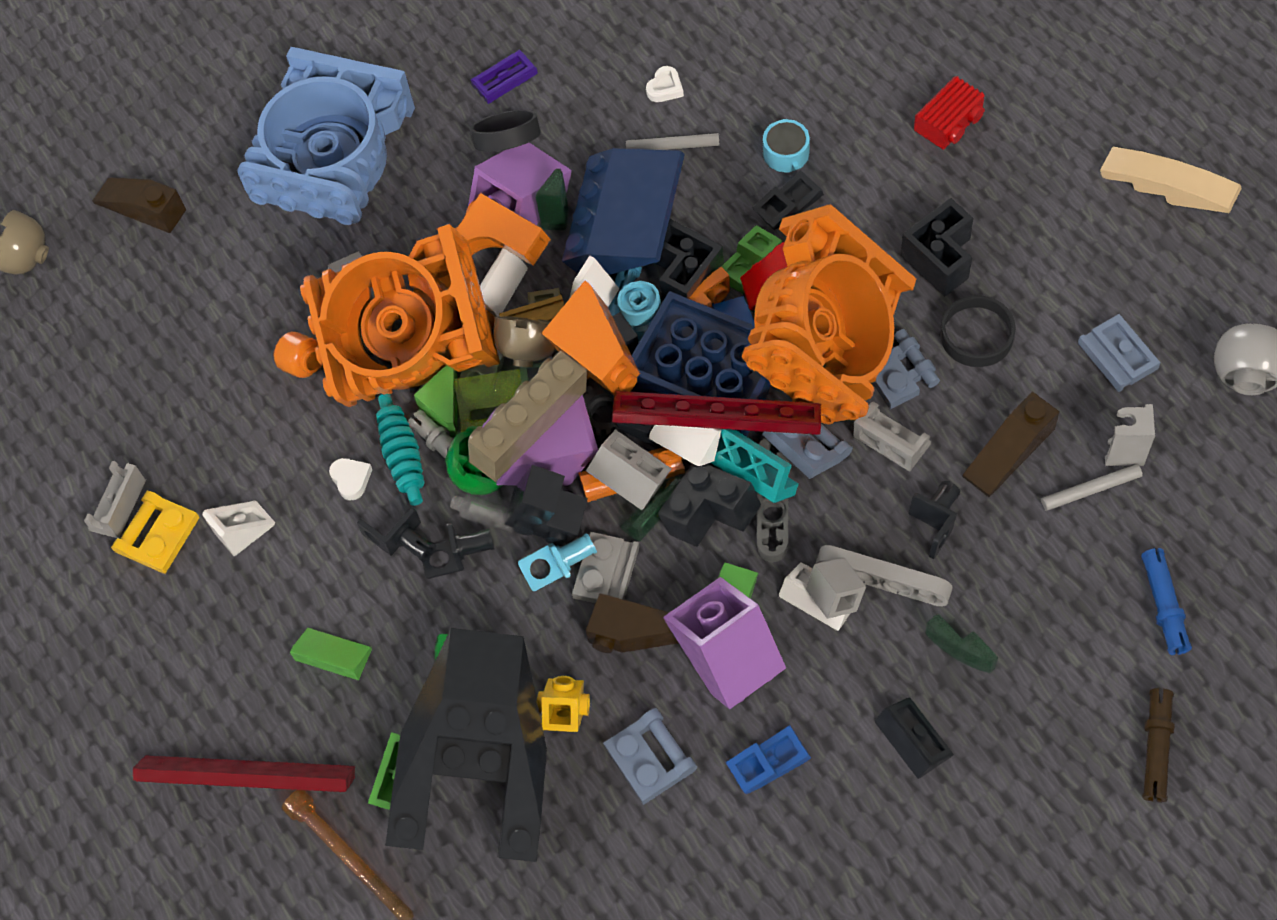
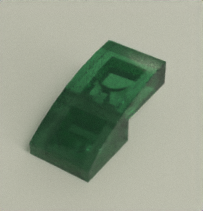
[925,614,998,673]

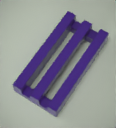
[470,50,538,104]

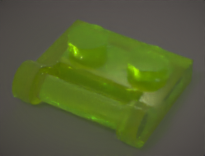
[454,369,522,432]

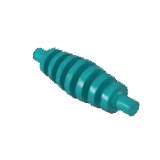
[376,394,425,506]

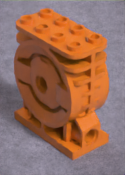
[742,204,916,424]
[300,224,500,407]

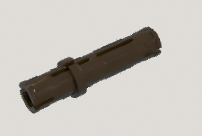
[1142,688,1175,803]

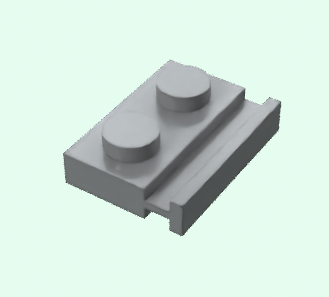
[572,532,639,603]

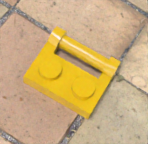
[111,491,200,574]

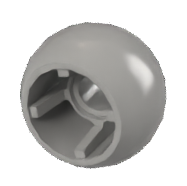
[1214,324,1277,395]

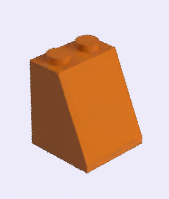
[541,281,640,396]

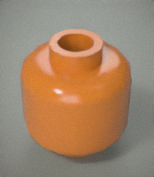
[274,331,321,378]

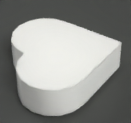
[646,66,684,102]
[329,458,372,500]

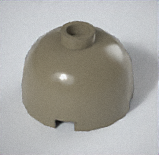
[0,210,49,275]
[494,316,555,368]

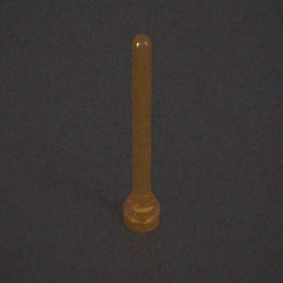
[282,790,414,920]

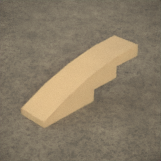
[1100,147,1241,213]

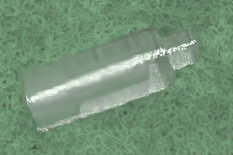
[450,494,514,534]

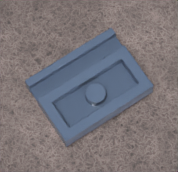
[1078,314,1160,392]

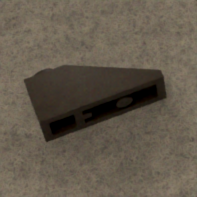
[92,178,186,233]
[962,391,1060,497]
[586,593,679,653]

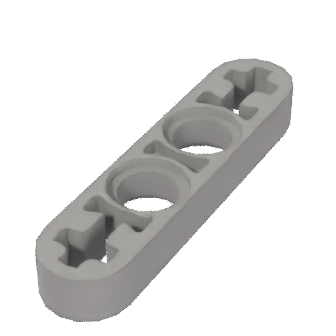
[815,545,953,606]

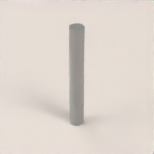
[626,133,719,150]
[1041,464,1142,511]

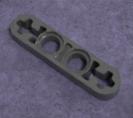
[757,438,789,562]

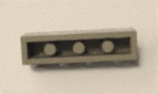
[468,351,587,482]

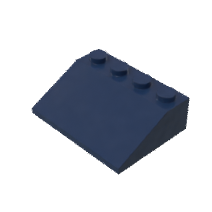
[562,148,685,275]
[631,291,771,437]

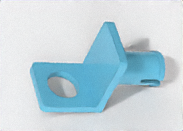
[518,533,597,591]

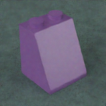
[468,143,572,225]
[482,395,598,486]
[664,577,786,710]

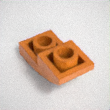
[689,266,730,308]

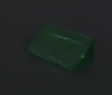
[535,169,569,230]
[620,477,681,542]

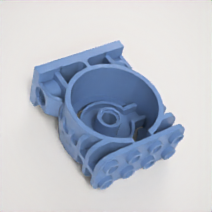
[237,47,415,225]

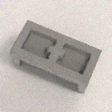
[853,402,931,471]
[1105,404,1155,466]
[586,429,671,510]
[84,461,146,538]

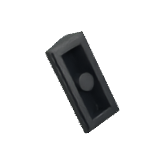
[875,697,954,779]

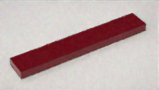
[612,391,821,435]
[132,755,355,792]

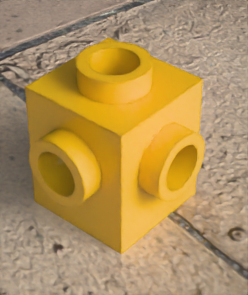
[537,676,590,732]

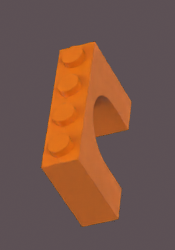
[413,193,551,330]

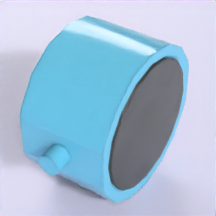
[763,119,810,173]

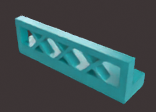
[710,429,799,503]

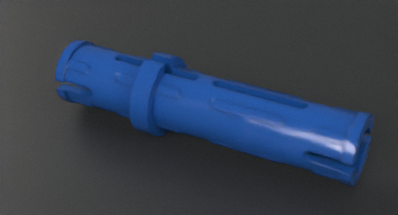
[1141,548,1192,655]

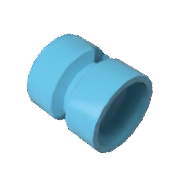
[617,281,661,342]

